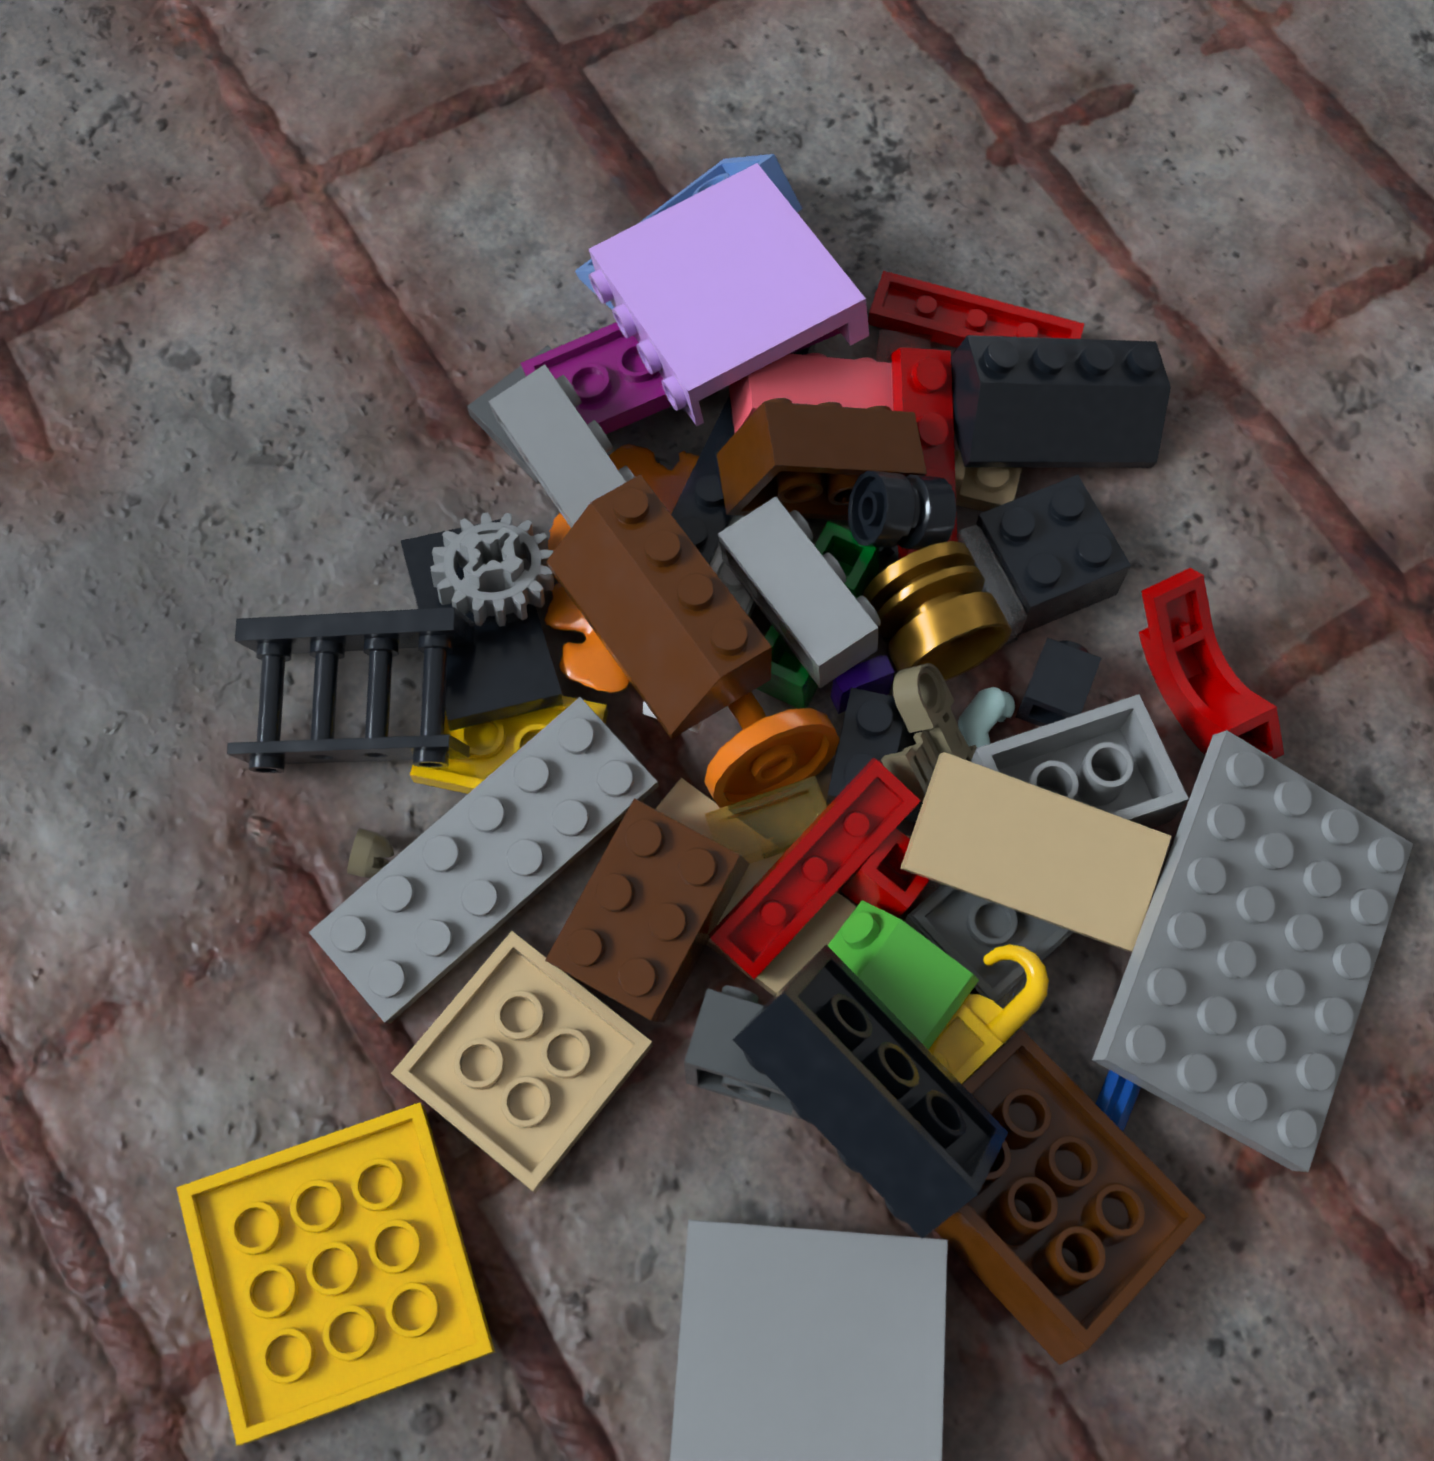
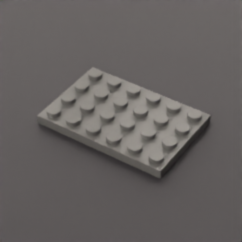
[1092,730,1413,1172]

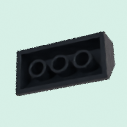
[951,335,1171,468]
[733,944,1008,1239]

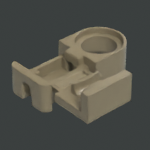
[881,663,977,801]

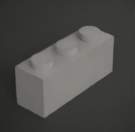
[488,364,635,528]
[718,497,881,688]

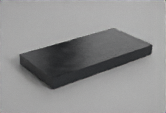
[401,519,563,731]

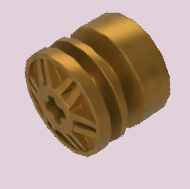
[863,541,1012,681]

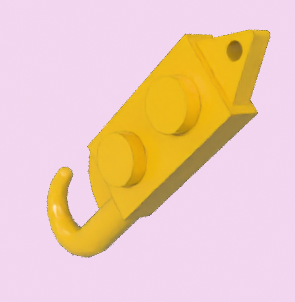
[929,944,1049,1084]

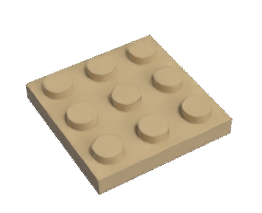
[391,931,653,1194]

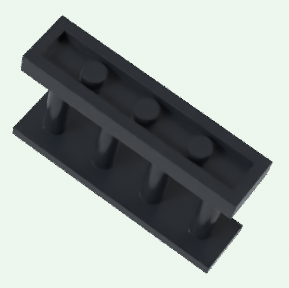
[227,607,475,773]

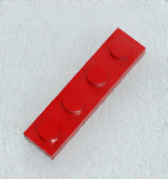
[868,271,1085,348]
[891,347,958,560]
[708,758,921,980]

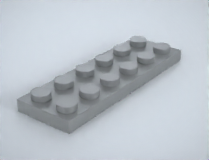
[309,697,659,1024]

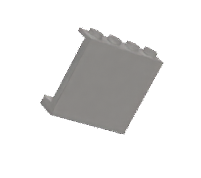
[670,1220,947,1461]

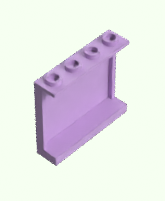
[589,163,869,426]

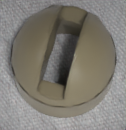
[347,828,394,878]

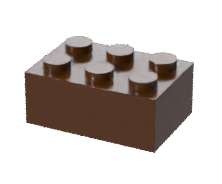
[717,398,927,520]
[545,798,750,1023]

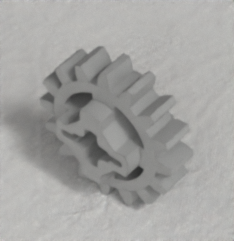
[430,512,554,627]

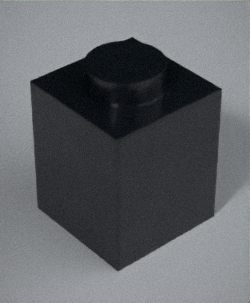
[1016,637,1102,727]

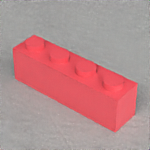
[729,353,893,434]

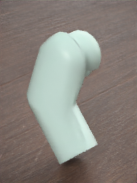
[958,687,1015,748]

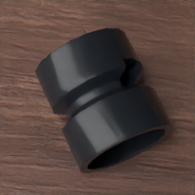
[848,470,957,550]

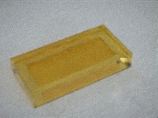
[705,776,827,864]

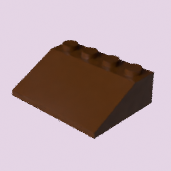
[934,1028,1206,1365]

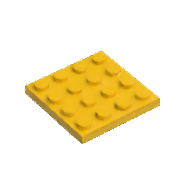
[176,1102,495,1446]

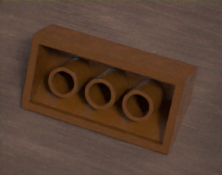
[547,474,772,739]

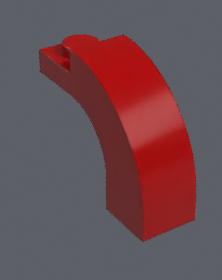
[1139,568,1284,759]

